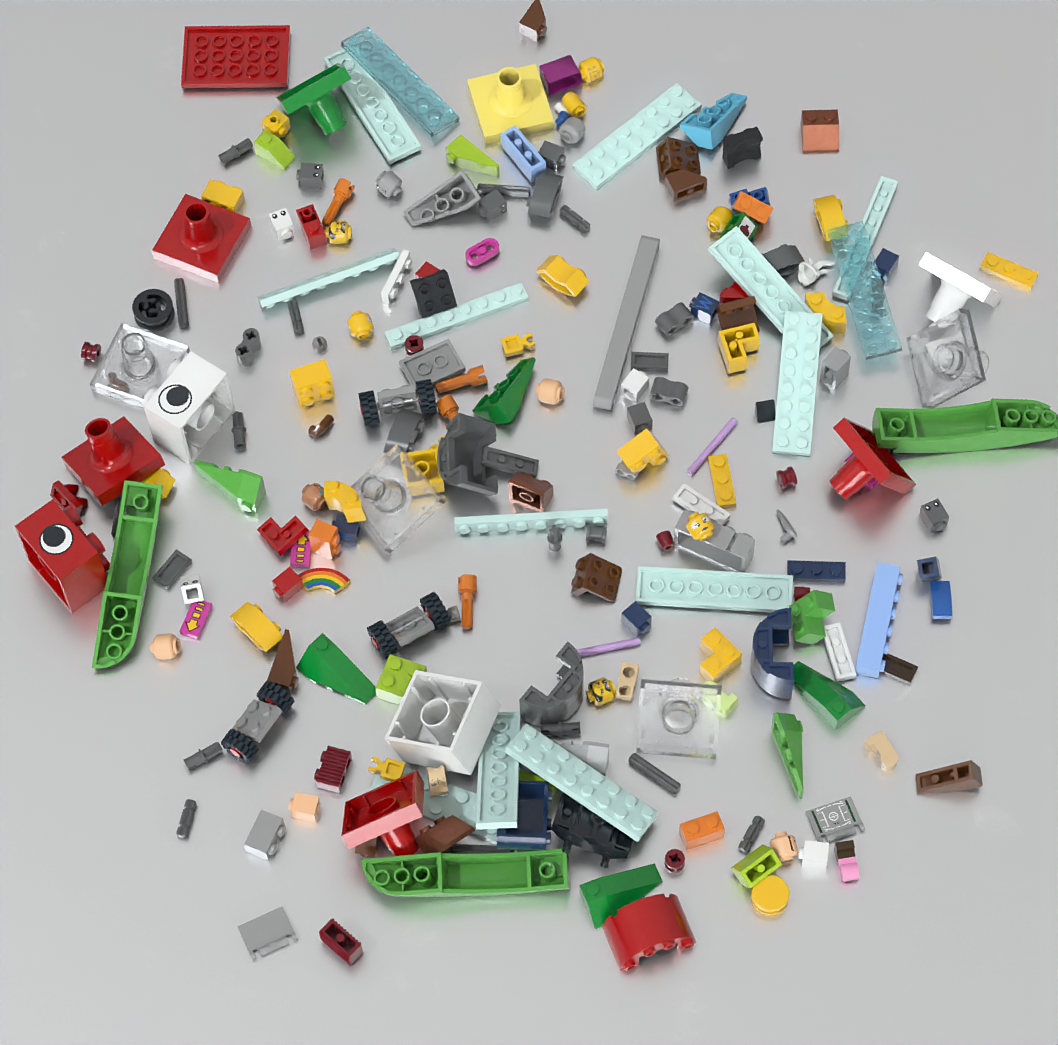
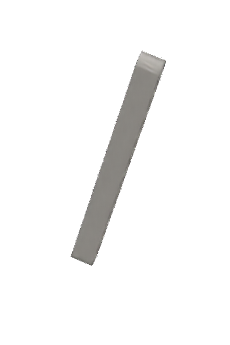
[593,235,660,410]

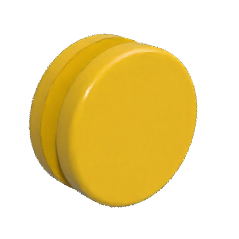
[751,875,789,916]

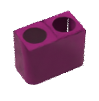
[539,55,582,95]

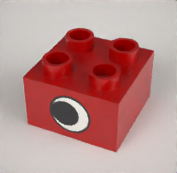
[15,499,110,614]

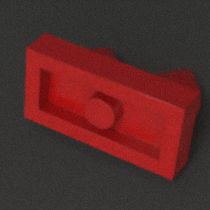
[50,480,87,517]

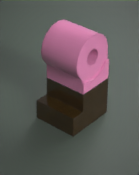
[834,840,859,882]

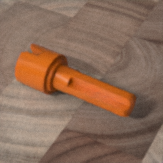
[322,178,355,227]
[435,365,488,394]
[436,395,459,421]
[458,574,477,629]

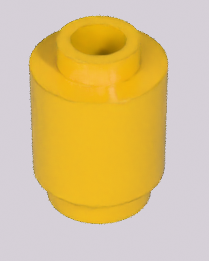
[562,92,587,118]

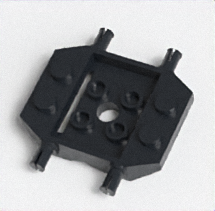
[551,792,633,868]

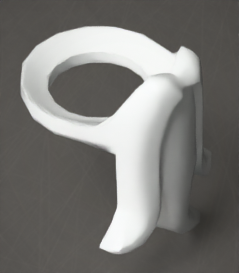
[798,258,835,286]

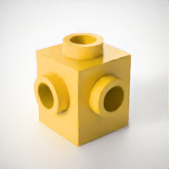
[261,109,290,139]

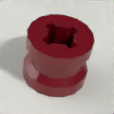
[405,335,424,356]
[81,342,101,363]
[776,466,797,489]
[664,849,685,874]

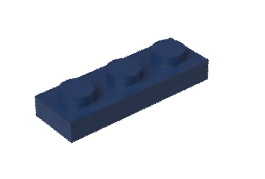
[787,560,846,583]

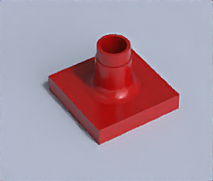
[152,194,251,283]
[61,416,165,506]
[829,418,916,500]
[341,770,424,856]

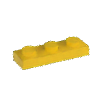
[979,252,1038,291]
[708,453,737,509]

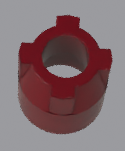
[656,530,674,551]
[794,587,810,602]

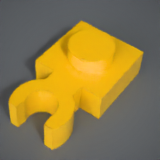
[501,333,535,357]
[368,757,406,781]

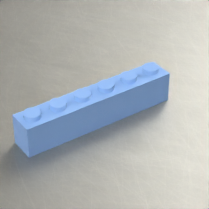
[856,562,903,678]

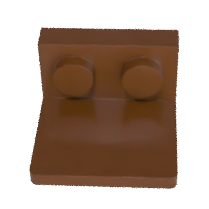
[656,136,701,179]
[715,296,760,332]

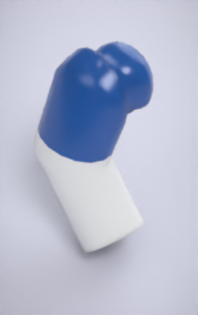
[555,102,570,127]

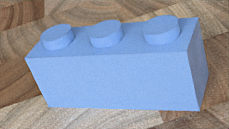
[500,125,546,183]

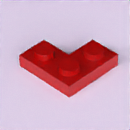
[257,515,309,556]

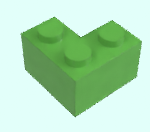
[789,590,835,645]

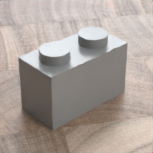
[820,347,851,390]
[244,810,286,860]

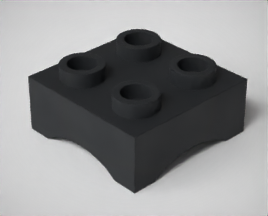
[722,127,763,169]
[410,269,457,318]

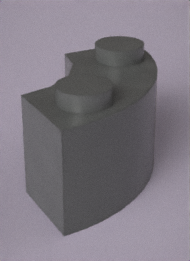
[526,171,564,218]
[762,244,805,276]
[383,408,425,458]

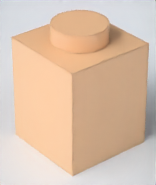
[289,792,320,822]

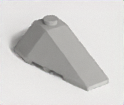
[403,170,482,227]
[552,740,609,777]

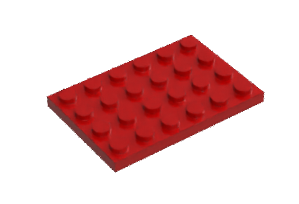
[181,25,290,88]

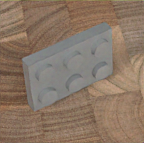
[399,339,466,393]

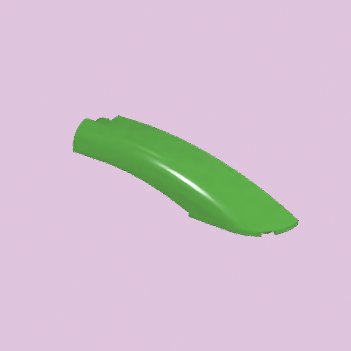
[872,398,1058,453]
[92,480,163,669]
[361,848,571,897]

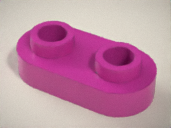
[465,238,499,266]

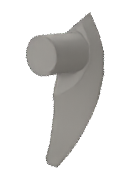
[777,510,797,543]

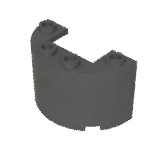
[437,413,498,496]
[519,642,584,726]

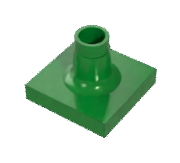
[276,63,351,135]

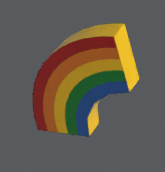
[298,568,351,594]

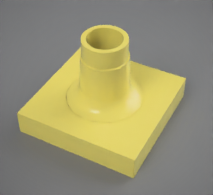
[467,64,554,145]

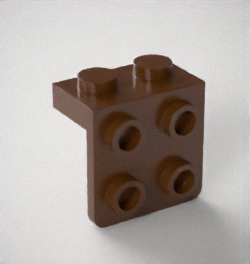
[571,553,622,602]

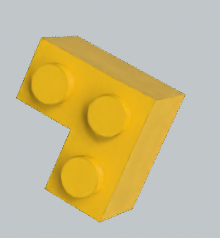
[718,323,760,374]
[616,428,670,473]
[699,627,742,684]

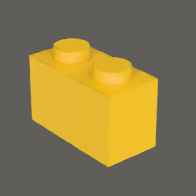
[201,179,245,213]

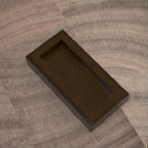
[881,654,918,685]

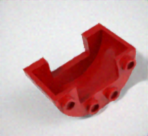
[602,894,696,971]

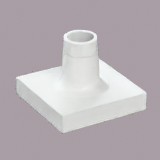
[919,252,1003,329]

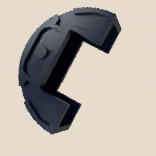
[751,608,794,699]
[497,780,552,850]

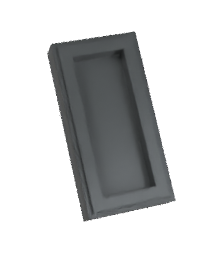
[631,352,669,373]
[152,549,192,590]

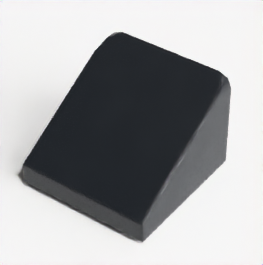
[755,399,776,423]

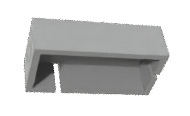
[674,509,755,573]

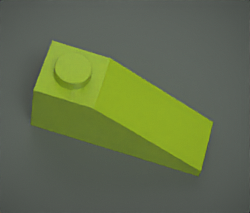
[446,134,500,177]

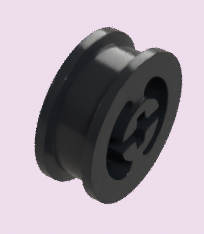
[132,289,175,332]

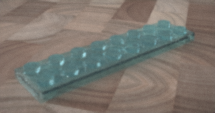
[341,27,460,137]
[827,221,902,360]

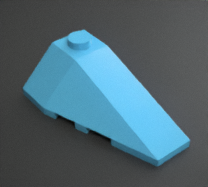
[680,93,747,150]

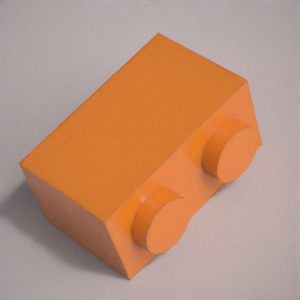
[731,191,774,225]
[308,519,342,560]
[679,811,725,850]

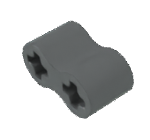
[655,302,694,336]
[235,328,261,367]
[649,377,689,406]

